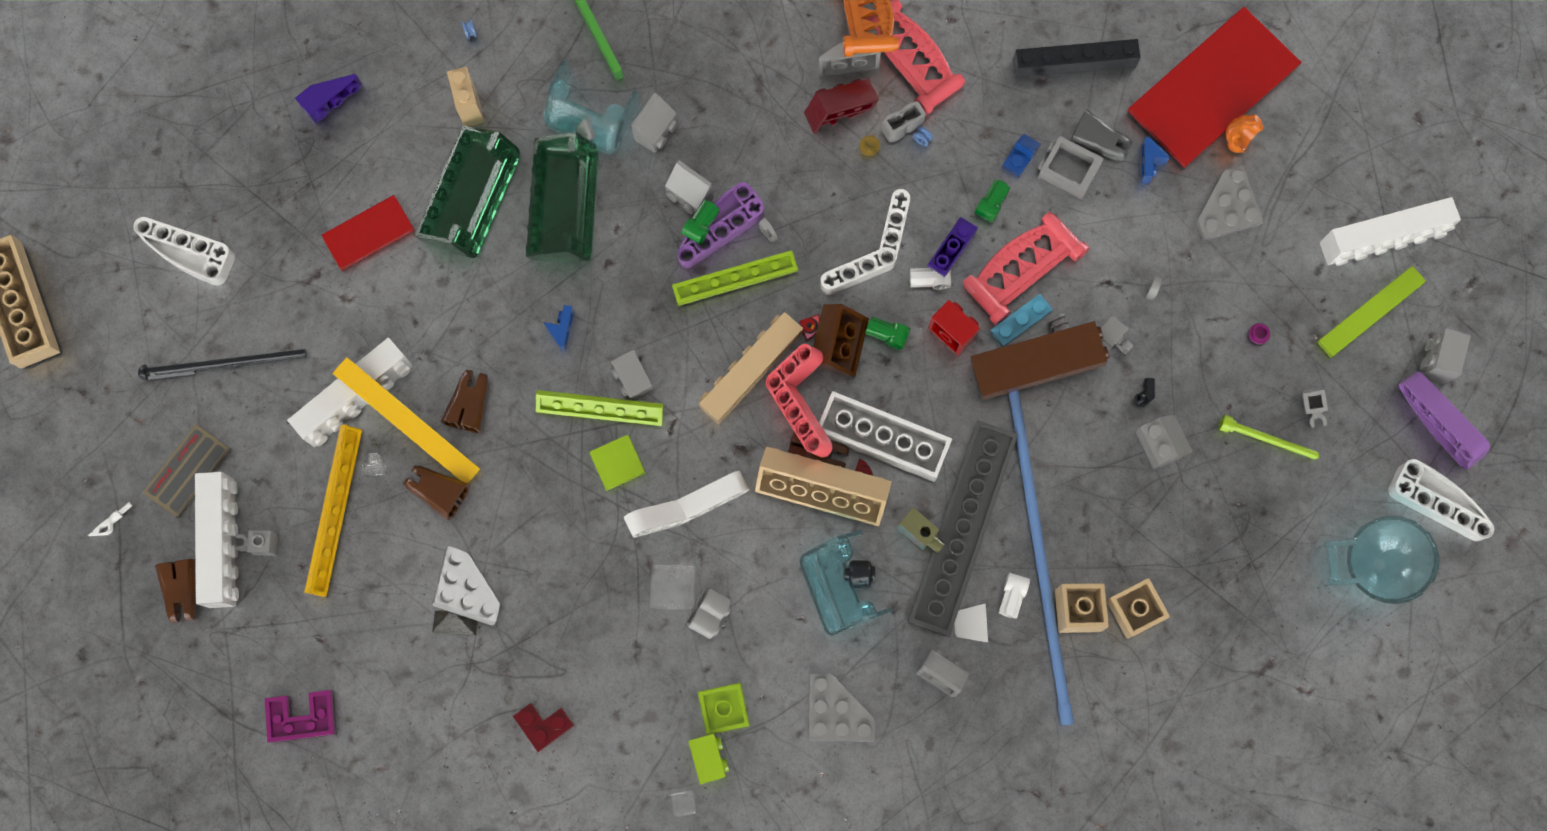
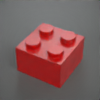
[928,300,980,356]

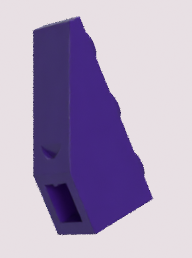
[295,74,362,123]
[927,217,978,277]

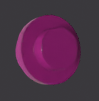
[1249,323,1270,344]

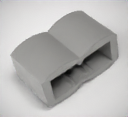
[882,102,926,142]
[685,587,731,639]

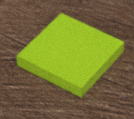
[589,435,646,491]
[698,682,750,735]

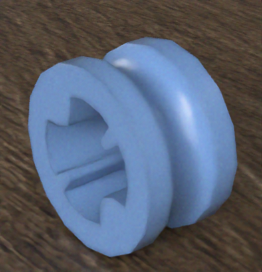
[461,19,477,40]
[913,127,933,147]

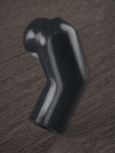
[1134,378,1155,406]

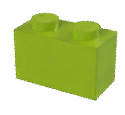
[688,733,729,785]

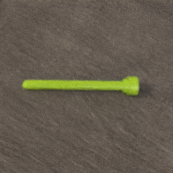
[1218,414,1320,459]

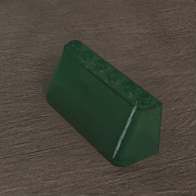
[415,126,520,258]
[526,132,598,262]

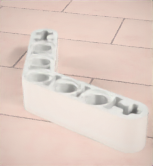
[820,189,910,295]
[624,470,750,538]

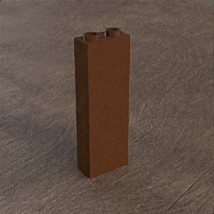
[970,321,1110,400]

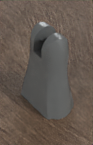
[1070,109,1133,161]

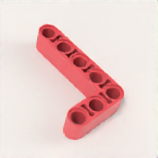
[766,344,832,458]

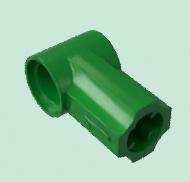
[974,179,1010,223]
[681,200,720,245]
[865,316,910,350]

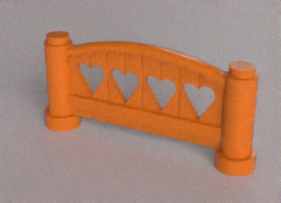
[843,0,899,57]

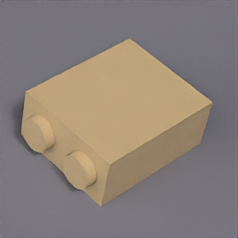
[447,66,485,128]

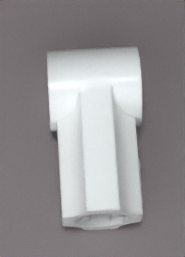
[910,268,951,290]
[998,572,1030,619]

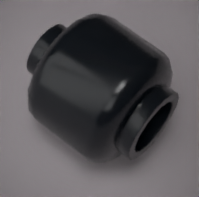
[844,560,875,589]

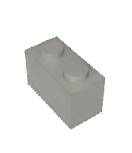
[610,350,654,401]

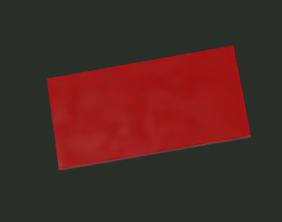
[1127,7,1302,168]

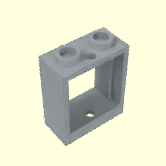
[1037,136,1104,200]

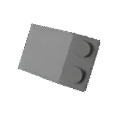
[818,29,881,77]
[917,649,969,697]

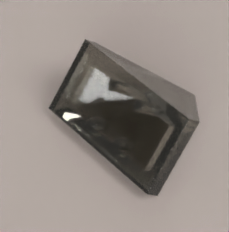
[432,610,478,636]

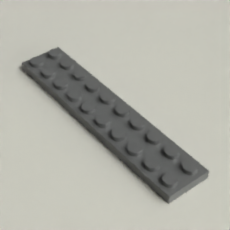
[908,420,1018,637]

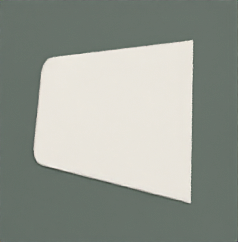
[954,603,988,642]

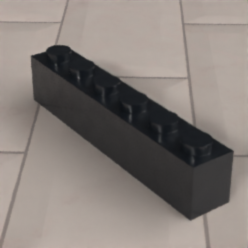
[1013,39,1141,78]

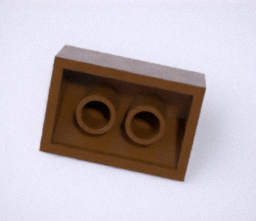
[813,304,869,378]

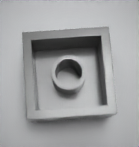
[1420,328,1471,385]

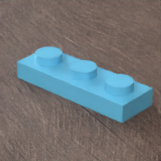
[990,294,1053,347]

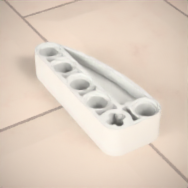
[133,217,235,286]
[1388,459,1495,541]

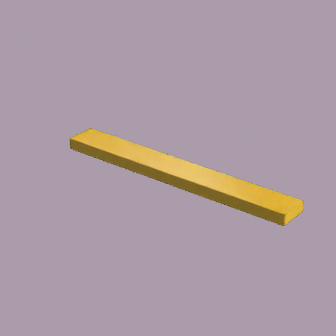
[332,357,480,483]
[304,424,362,597]

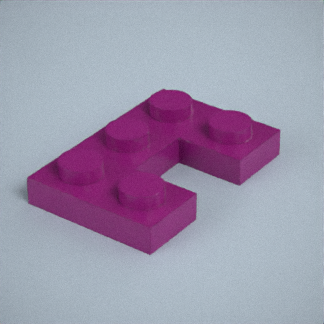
[264,690,336,743]

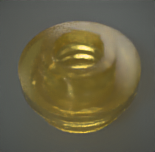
[859,135,880,156]

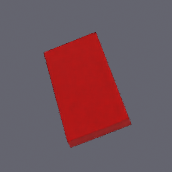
[321,195,415,271]

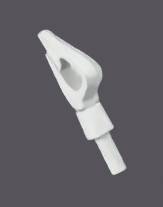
[88,502,133,537]

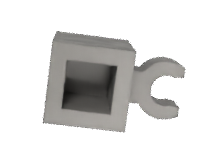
[1101,315,1134,355]
[1301,387,1328,428]
[235,530,278,556]

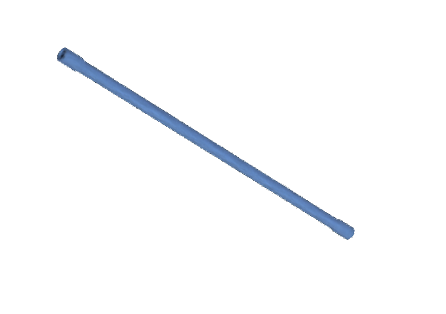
[1009,390,1074,726]

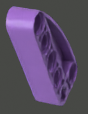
[677,182,764,269]
[1399,371,1490,470]

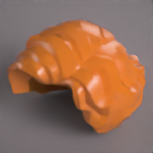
[1226,114,1264,153]

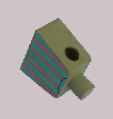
[896,507,946,553]

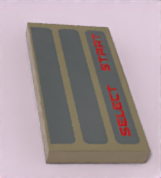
[142,424,231,518]

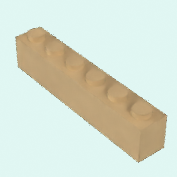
[699,312,803,425]

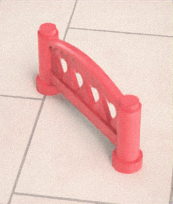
[865,0,965,116]
[962,212,1090,326]

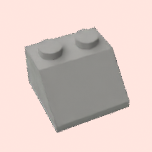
[631,93,678,153]
[665,160,714,214]
[1135,414,1193,470]

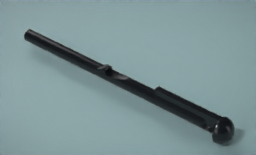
[138,349,307,380]

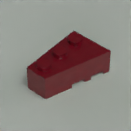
[804,78,879,133]

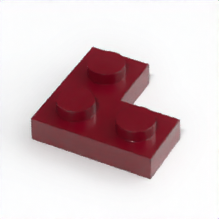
[513,703,575,752]

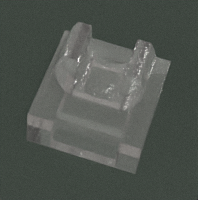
[361,453,388,475]

